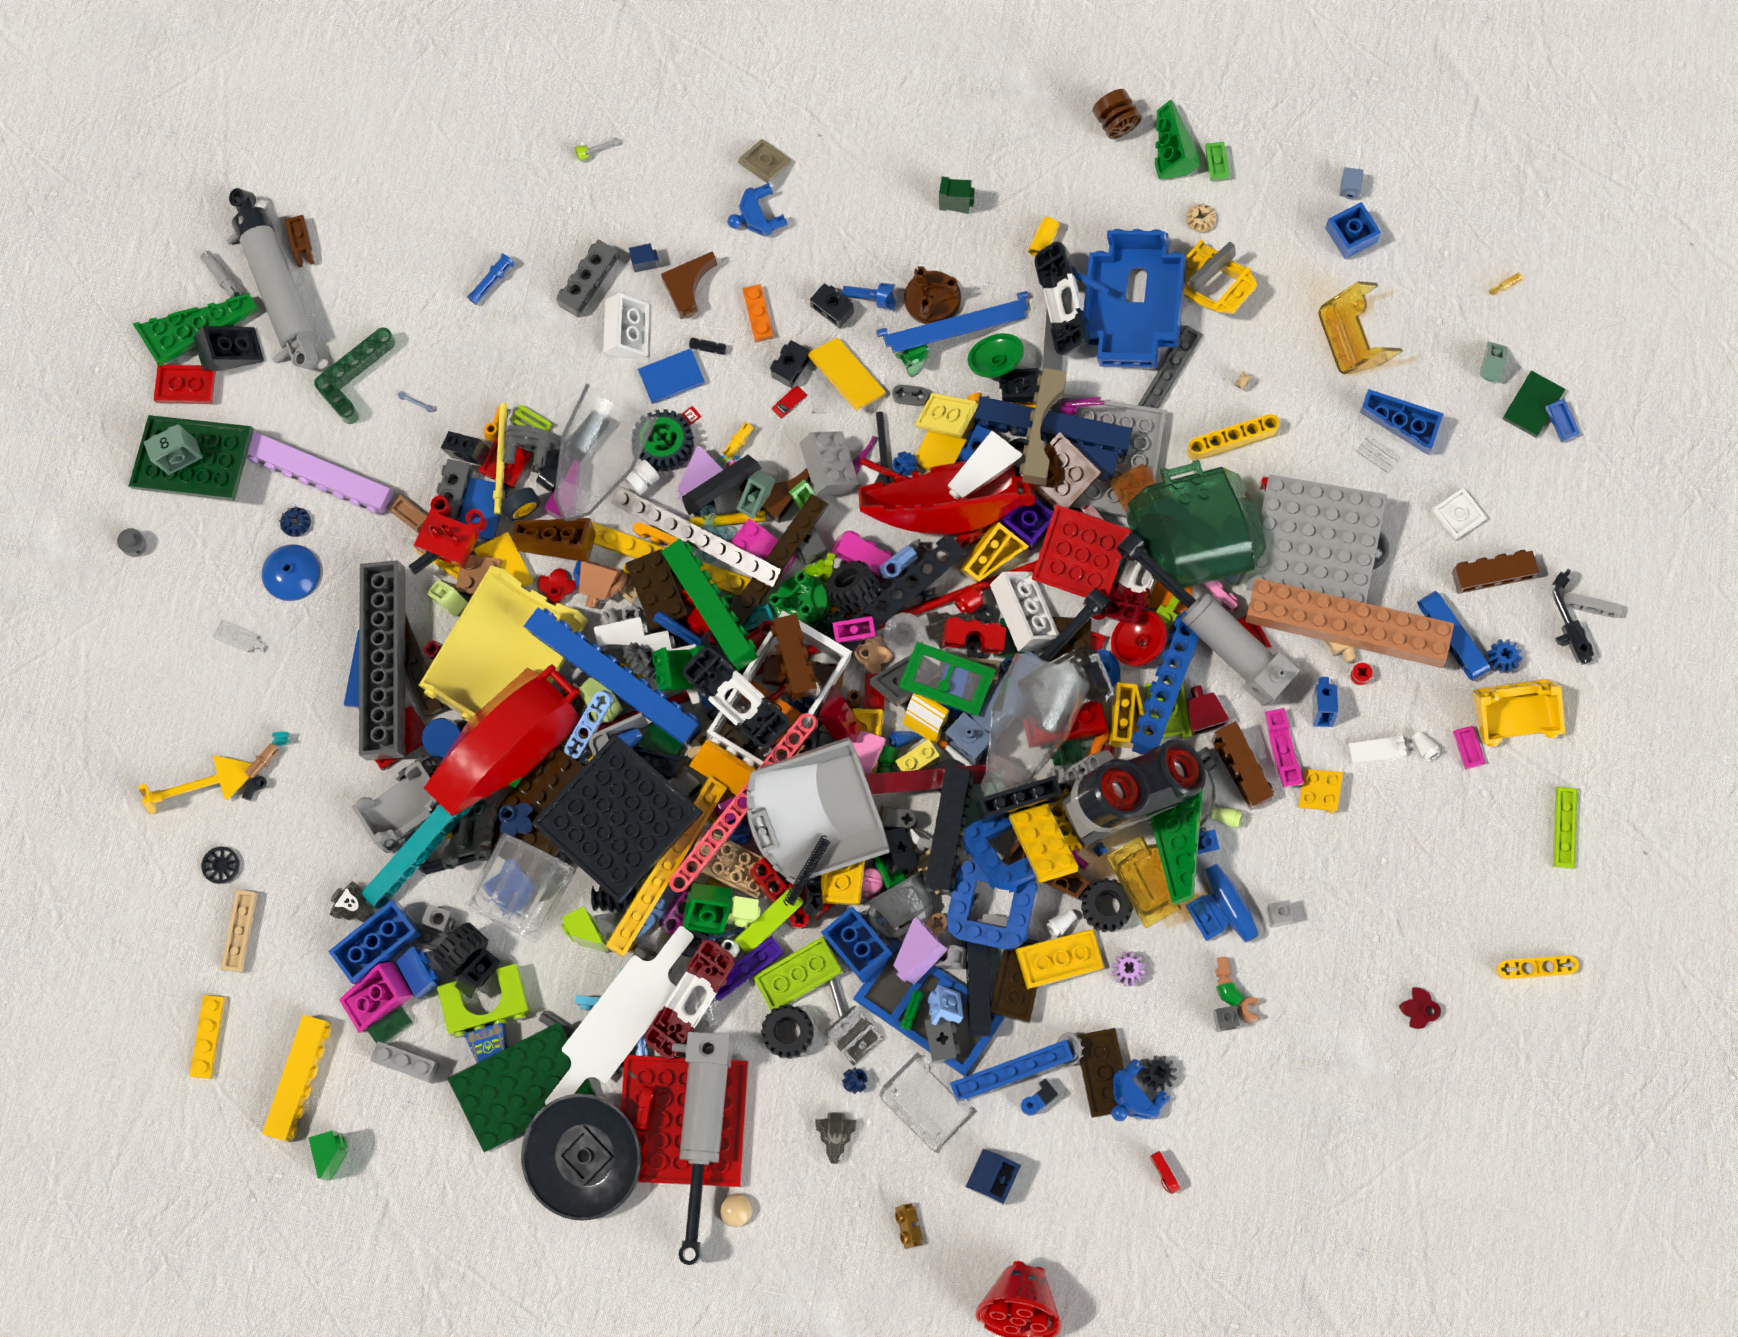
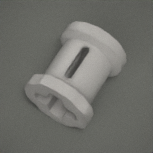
[622,606,641,620]

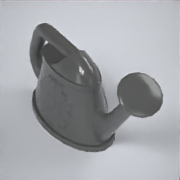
[867,869,980,940]

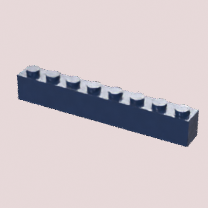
[975,396,1133,457]

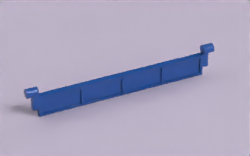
[876,291,1029,353]

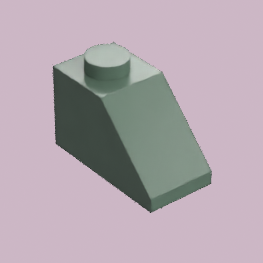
[1480,342,1507,381]
[737,470,776,519]

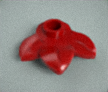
[538,568,576,604]

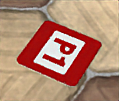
[681,406,701,425]

